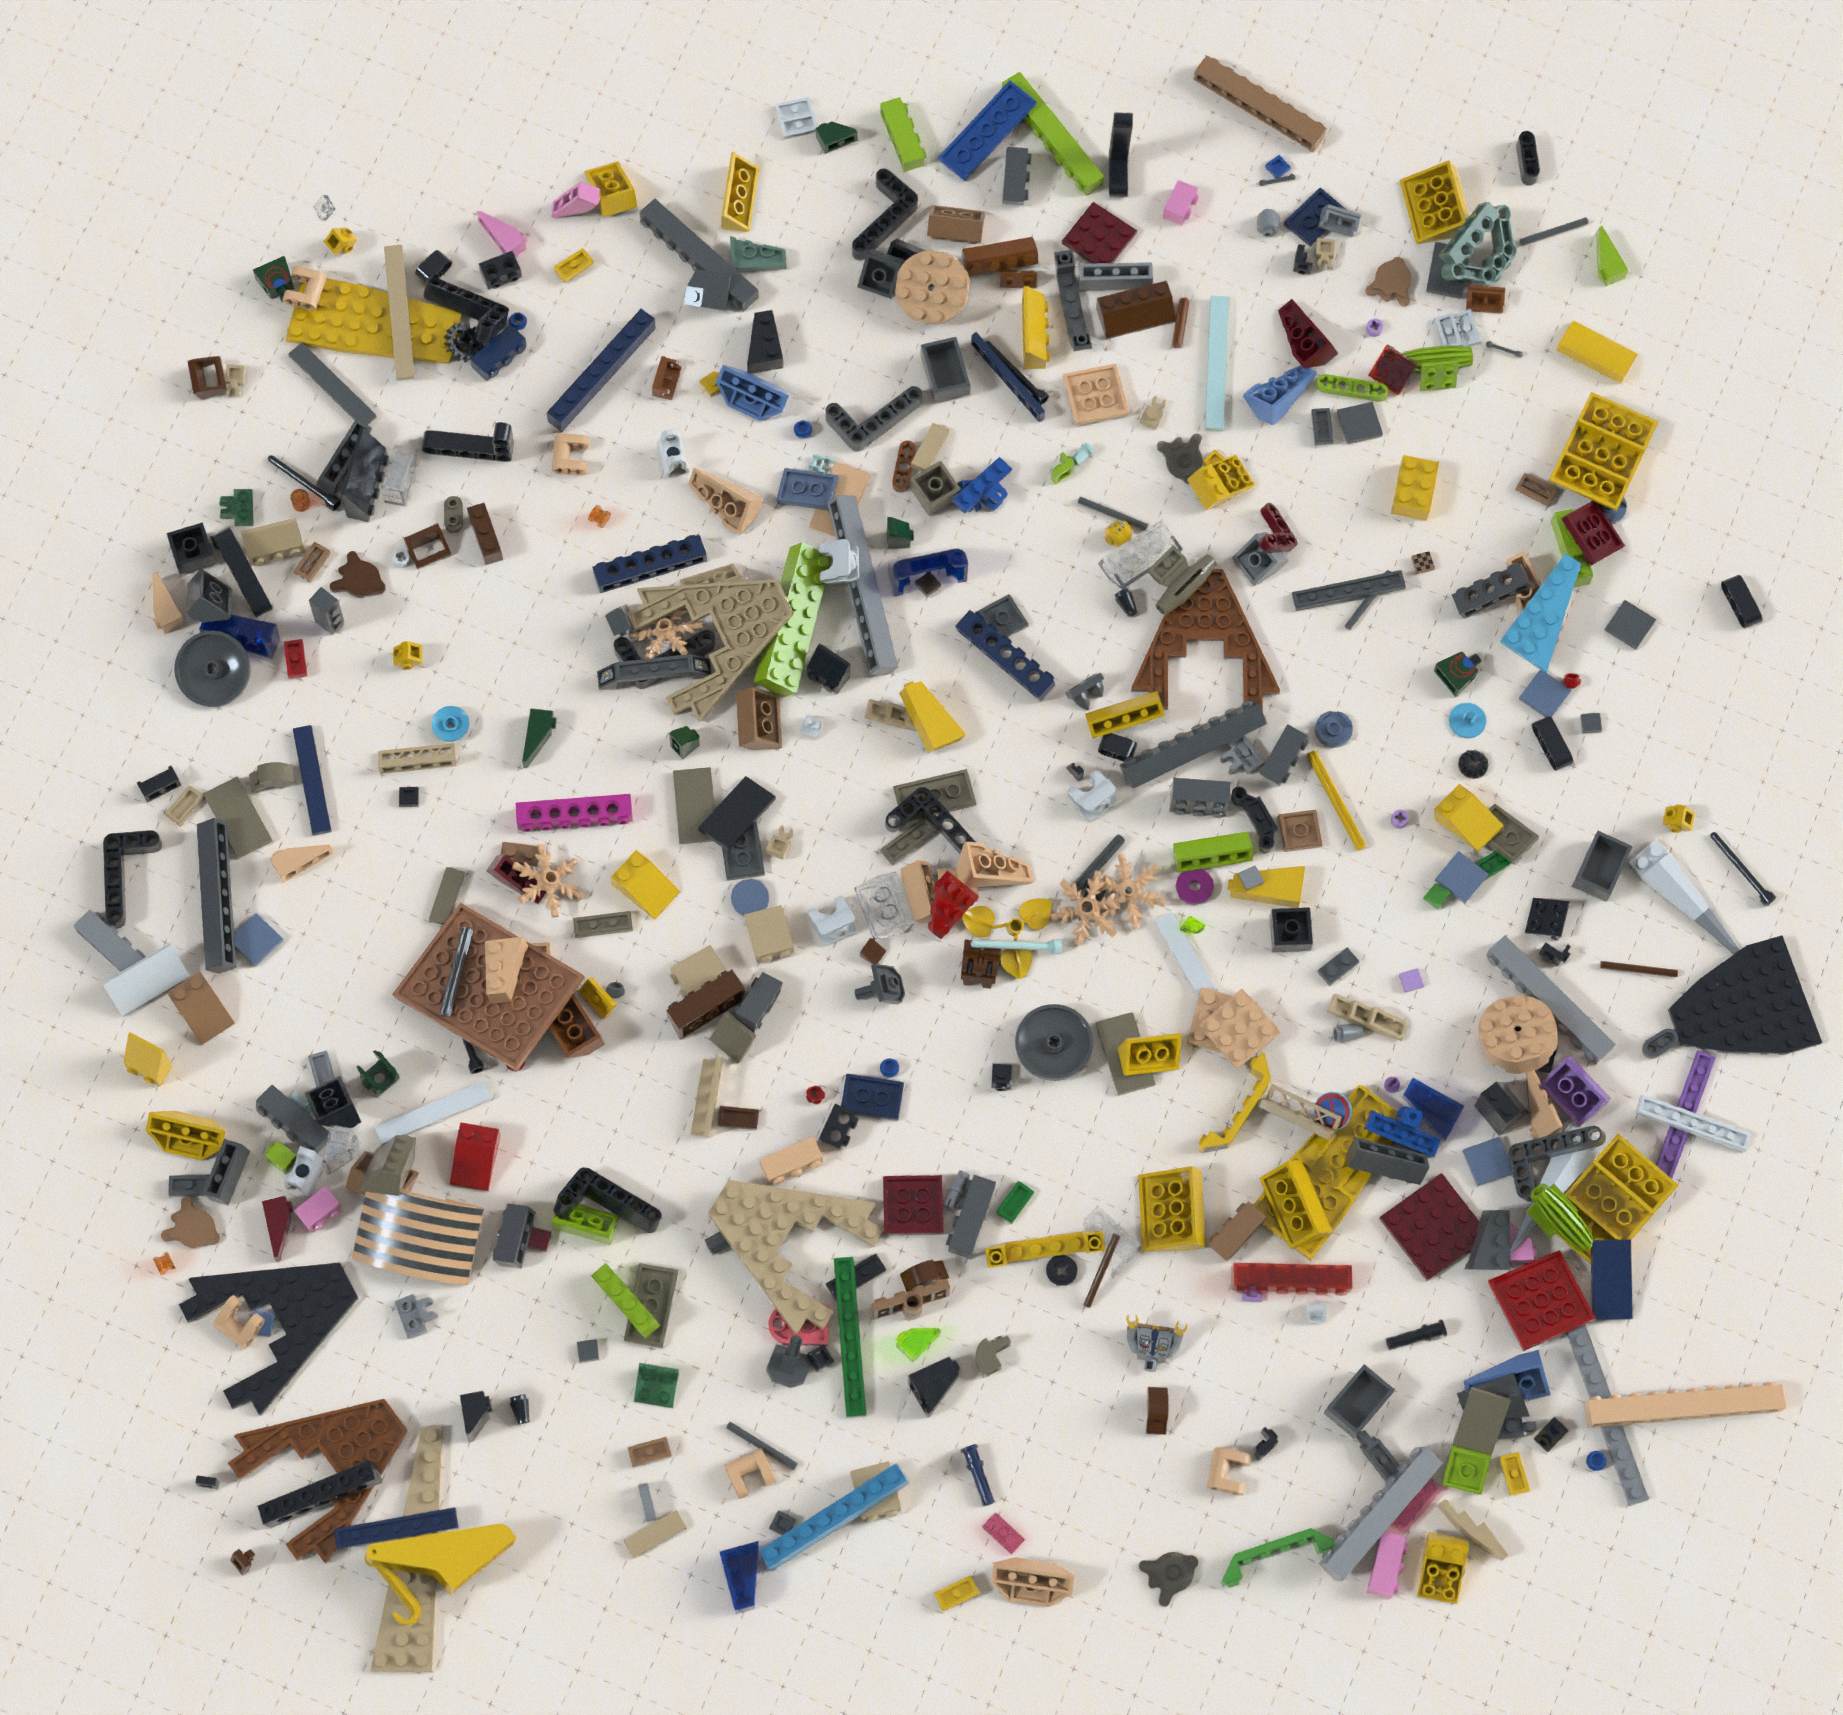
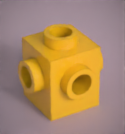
[324,227,357,255]
[393,641,423,670]
[1663,804,1695,833]

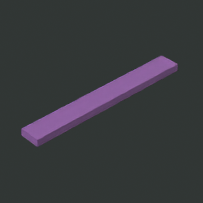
[1656,1050,1716,1179]

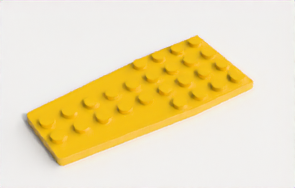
[286,279,462,364]
[1253,1085,1397,1261]

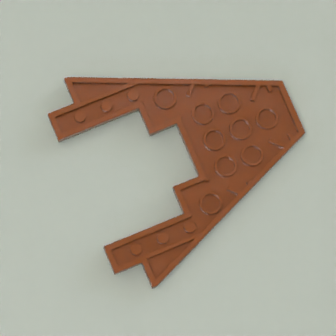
[1131,569,1280,710]
[228,1398,408,1564]

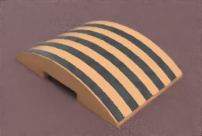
[352,1188,484,1285]

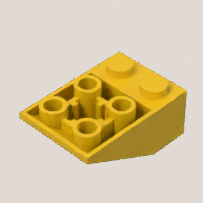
[1187,454,1255,511]
[1417,1531,1469,1604]

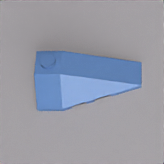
[1243,365,1317,426]
[1463,1350,1551,1400]

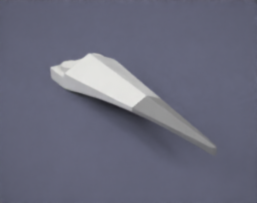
[1627,839,1740,954]
[1510,1121,1602,1253]

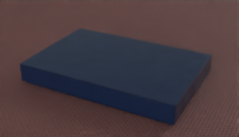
[1283,187,1347,247]
[841,1073,904,1121]

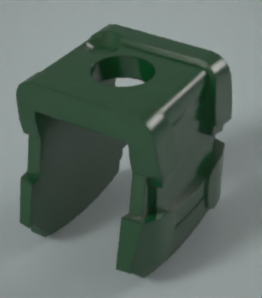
[356,1050,400,1097]

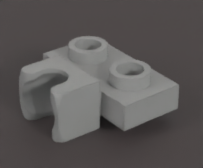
[1220,735,1264,775]
[394,1294,439,1339]

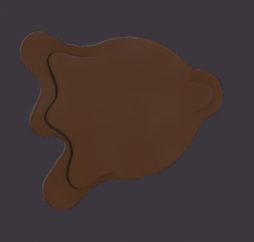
[330,551,386,598]

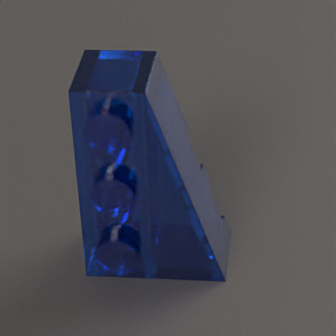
[1402,1078,1464,1143]
[719,1541,759,1615]

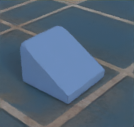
[254,1310,276,1336]

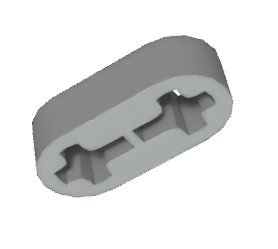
[638,1482,657,1522]

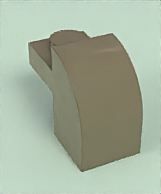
[249,762,295,793]
[975,1335,1011,1379]

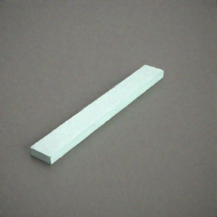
[1205,295,1229,431]

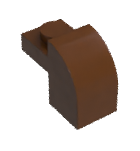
[900,1259,949,1292]
[1146,1387,1169,1435]

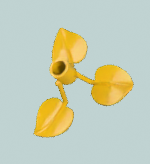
[962,898,1052,979]

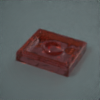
[1368,344,1418,395]

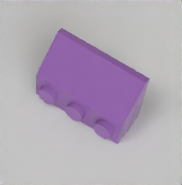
[1540,1056,1612,1127]

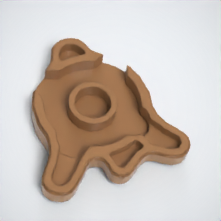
[1365,257,1412,307]
[161,1196,220,1249]

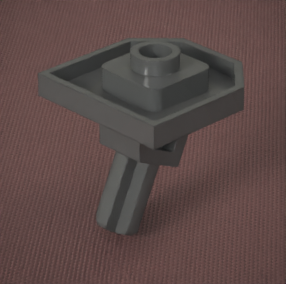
[854,964,906,1005]
[766,1335,812,1388]

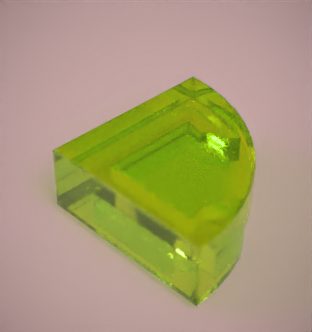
[1180,915,1206,934]

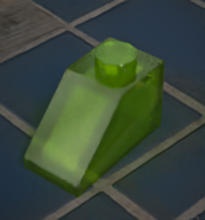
[896,1328,941,1363]

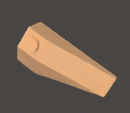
[688,467,763,535]
[956,842,1033,887]
[1525,1070,1563,1140]

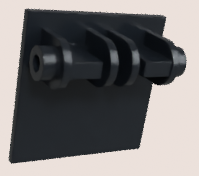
[1525,898,1570,941]

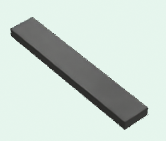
[288,342,377,425]
[1292,570,1406,611]

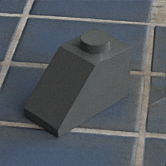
[605,604,633,637]

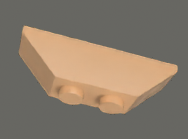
[991,1557,1075,1607]

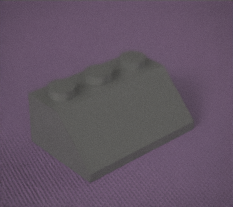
[186,568,232,623]

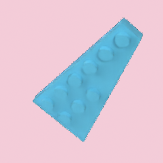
[1500,553,1581,674]

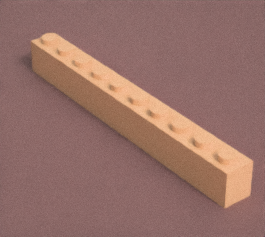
[1584,1382,1787,1428]

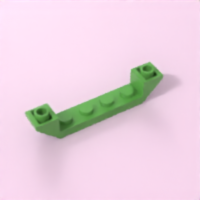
[1221,1528,1335,1588]

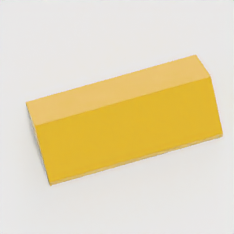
[721,152,759,232]

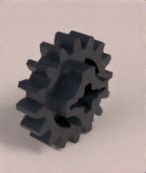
[444,322,483,363]

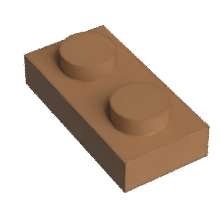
[500,842,540,867]
[627,1436,672,1468]

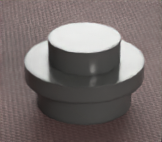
[605,982,625,999]

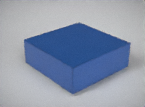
[1265,155,1291,178]

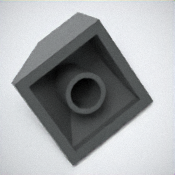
[684,269,731,311]

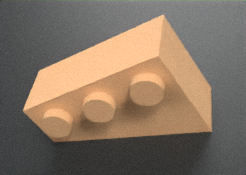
[485,937,528,1004]

